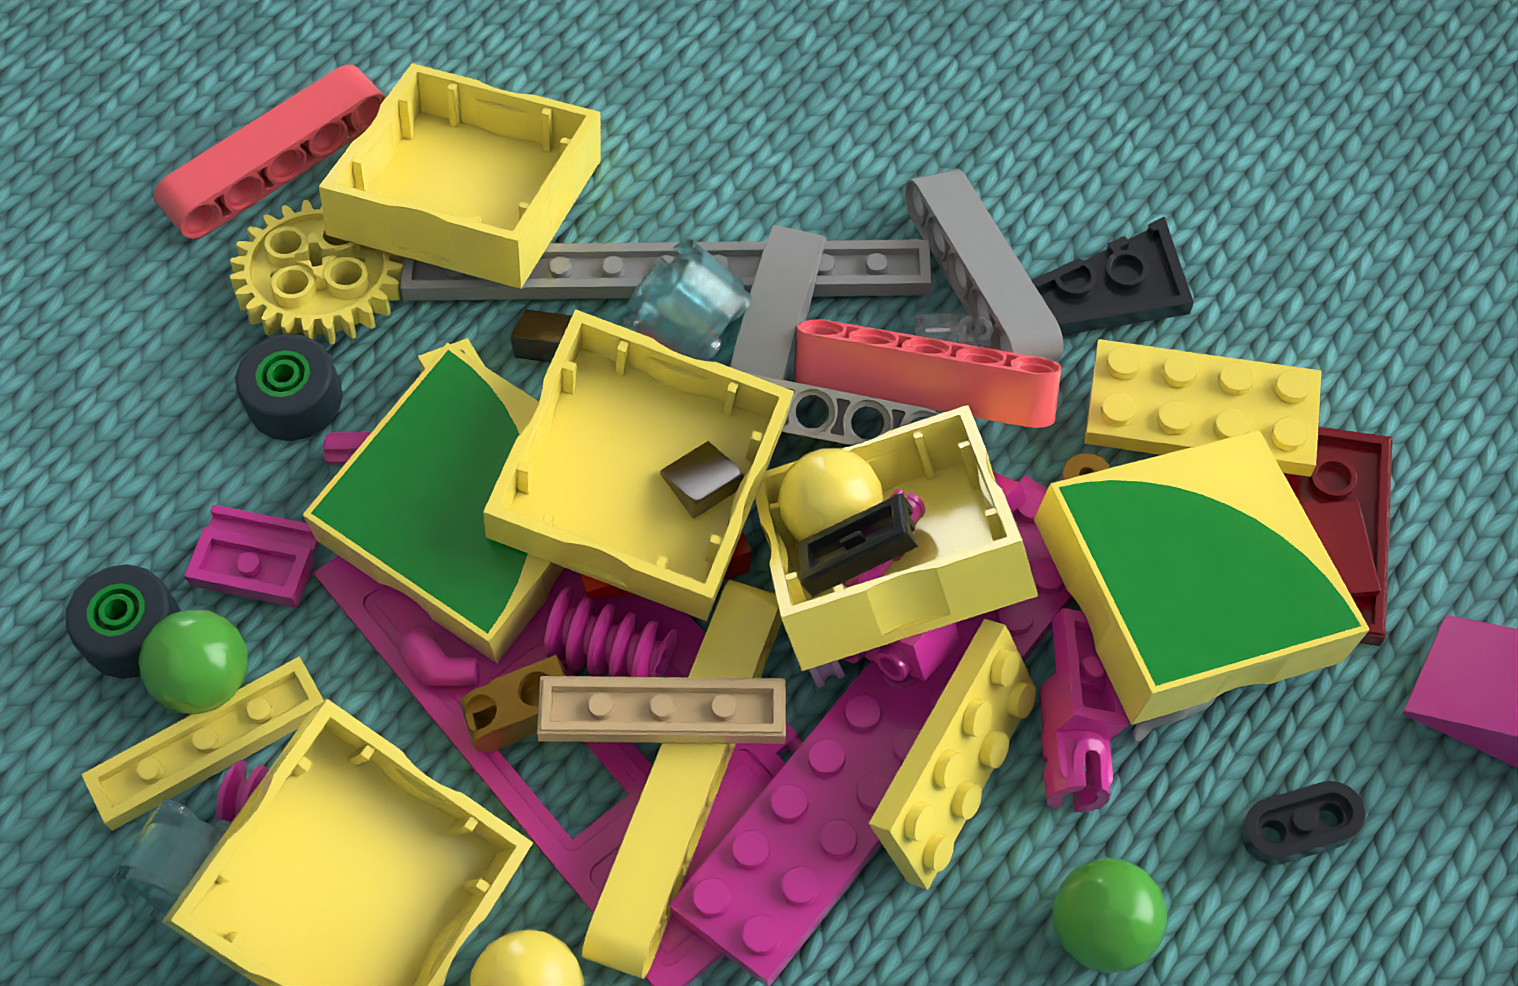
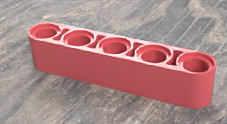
[153,65,386,239]
[793,320,1061,428]

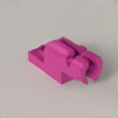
[1038,608,1128,812]

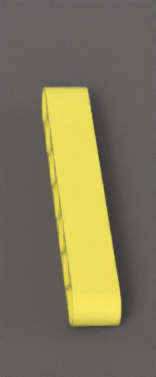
[582,580,782,979]

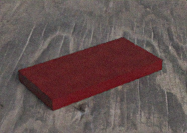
[1283,427,1393,646]

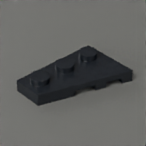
[1031,217,1194,335]

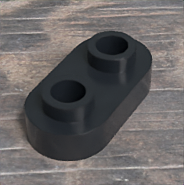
[1241,781,1366,865]

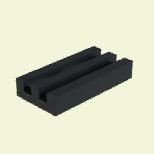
[797,493,918,597]

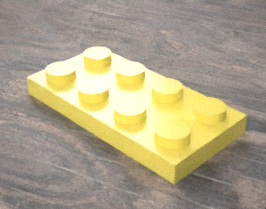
[1084,339,1321,477]
[869,619,1037,890]

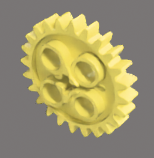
[230,200,403,345]

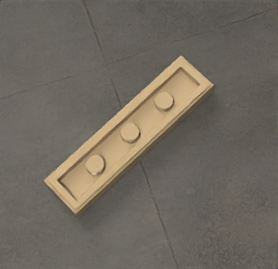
[537,676,786,744]

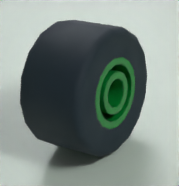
[235,334,343,441]
[65,564,181,679]

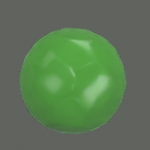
[139,609,249,714]
[1052,858,1167,973]

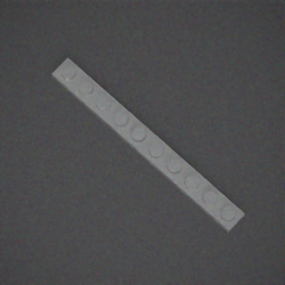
[400,239,931,301]

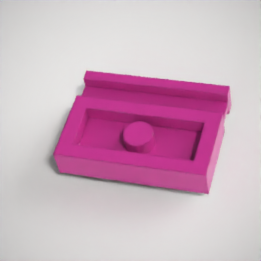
[184,505,320,608]

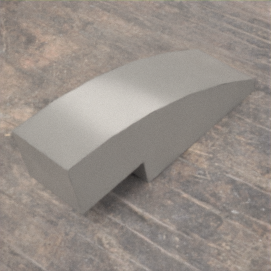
[730,225,826,381]

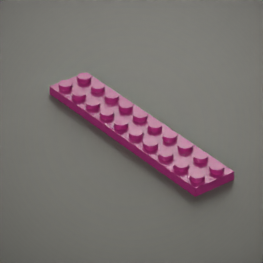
[668,475,1074,986]

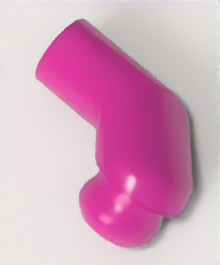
[399,626,479,686]

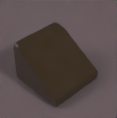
[510,309,572,362]
[660,441,744,519]

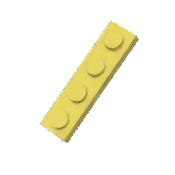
[81,656,324,831]

